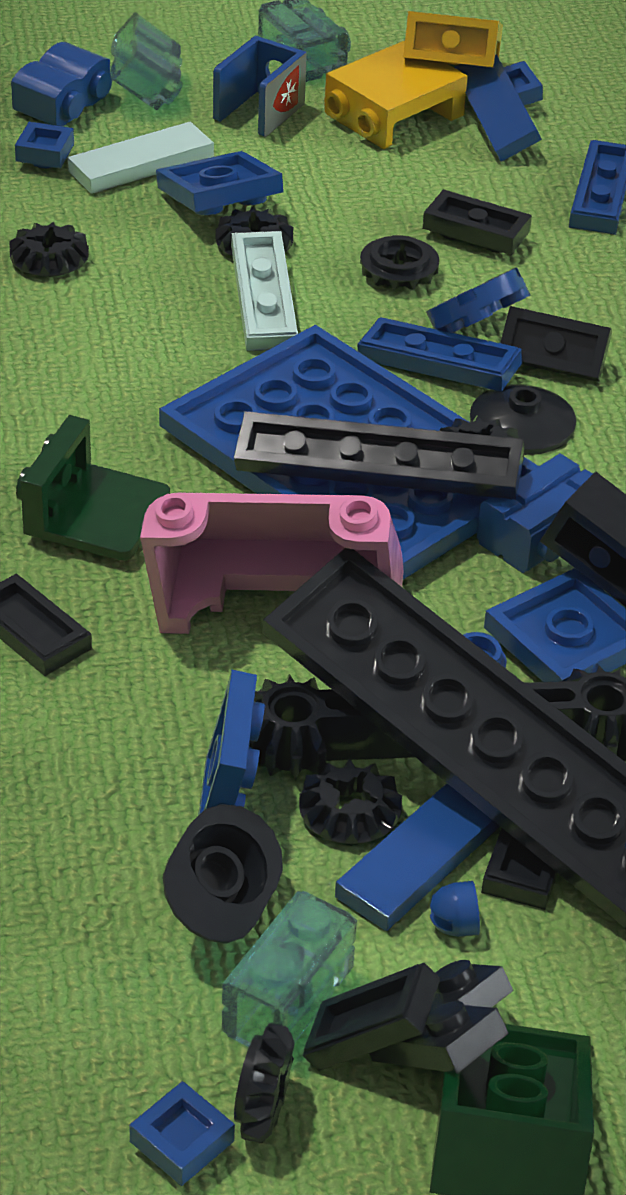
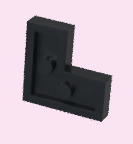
[369,960,514,1073]

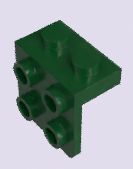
[16,415,170,561]

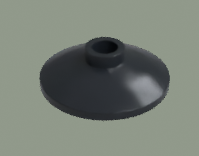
[470,384,576,455]

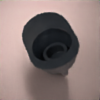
[162,804,283,944]

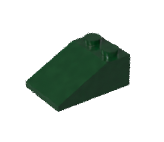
[429,1023,594,1195]

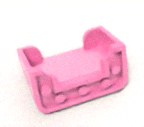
[140,493,404,634]

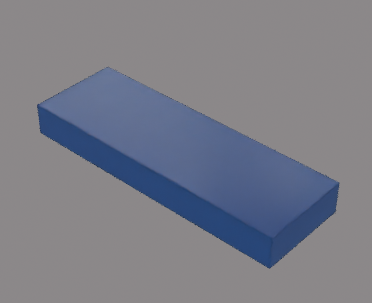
[454,54,542,162]
[569,140,626,235]
[357,317,522,392]
[335,783,500,932]

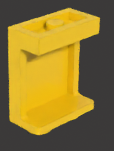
[403,11,503,68]
[324,40,468,149]

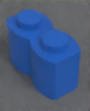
[11,42,112,126]

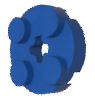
[426,267,530,333]

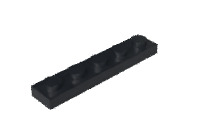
[234,411,524,500]

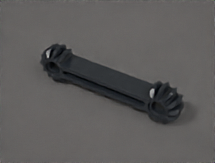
[249,664,626,780]

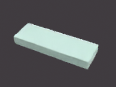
[68,122,214,194]
[231,231,298,351]

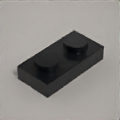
[422,189,532,255]
[500,306,612,382]

